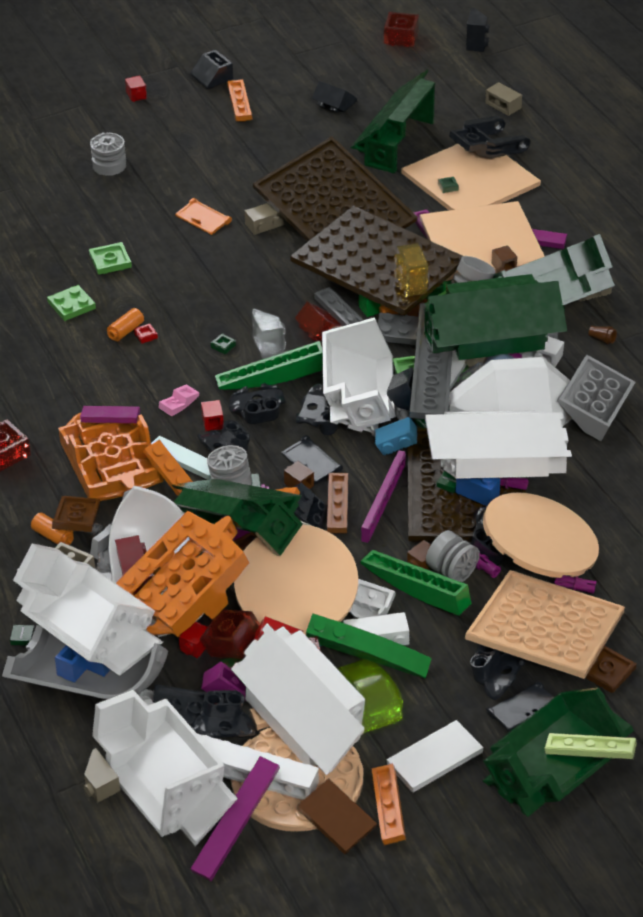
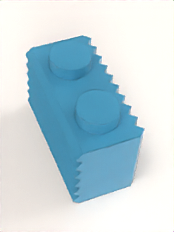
[375,417,417,456]

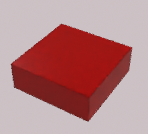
[134,324,158,344]

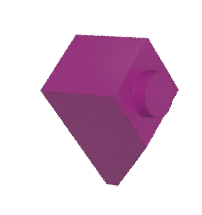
[202,662,247,701]

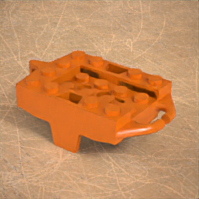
[58,413,164,501]
[116,511,249,637]

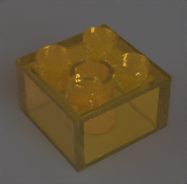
[394,243,428,297]

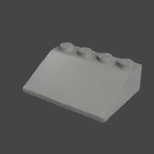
[558,355,635,441]

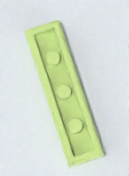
[545,733,636,759]

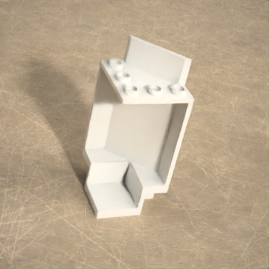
[322,318,396,437]
[425,410,572,478]
[13,544,163,676]
[231,623,365,775]
[93,690,237,846]

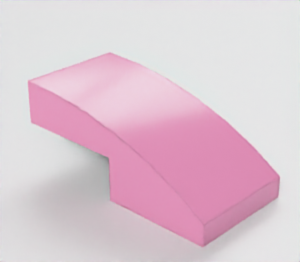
[158,384,199,416]

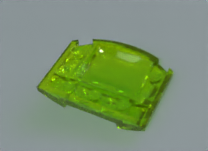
[336,659,403,733]

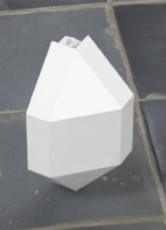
[448,357,572,426]

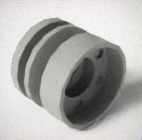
[90,133,126,175]
[450,256,495,284]
[207,445,252,485]
[426,530,480,582]

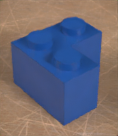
[456,478,501,506]
[55,645,111,683]

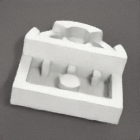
[350,579,396,619]

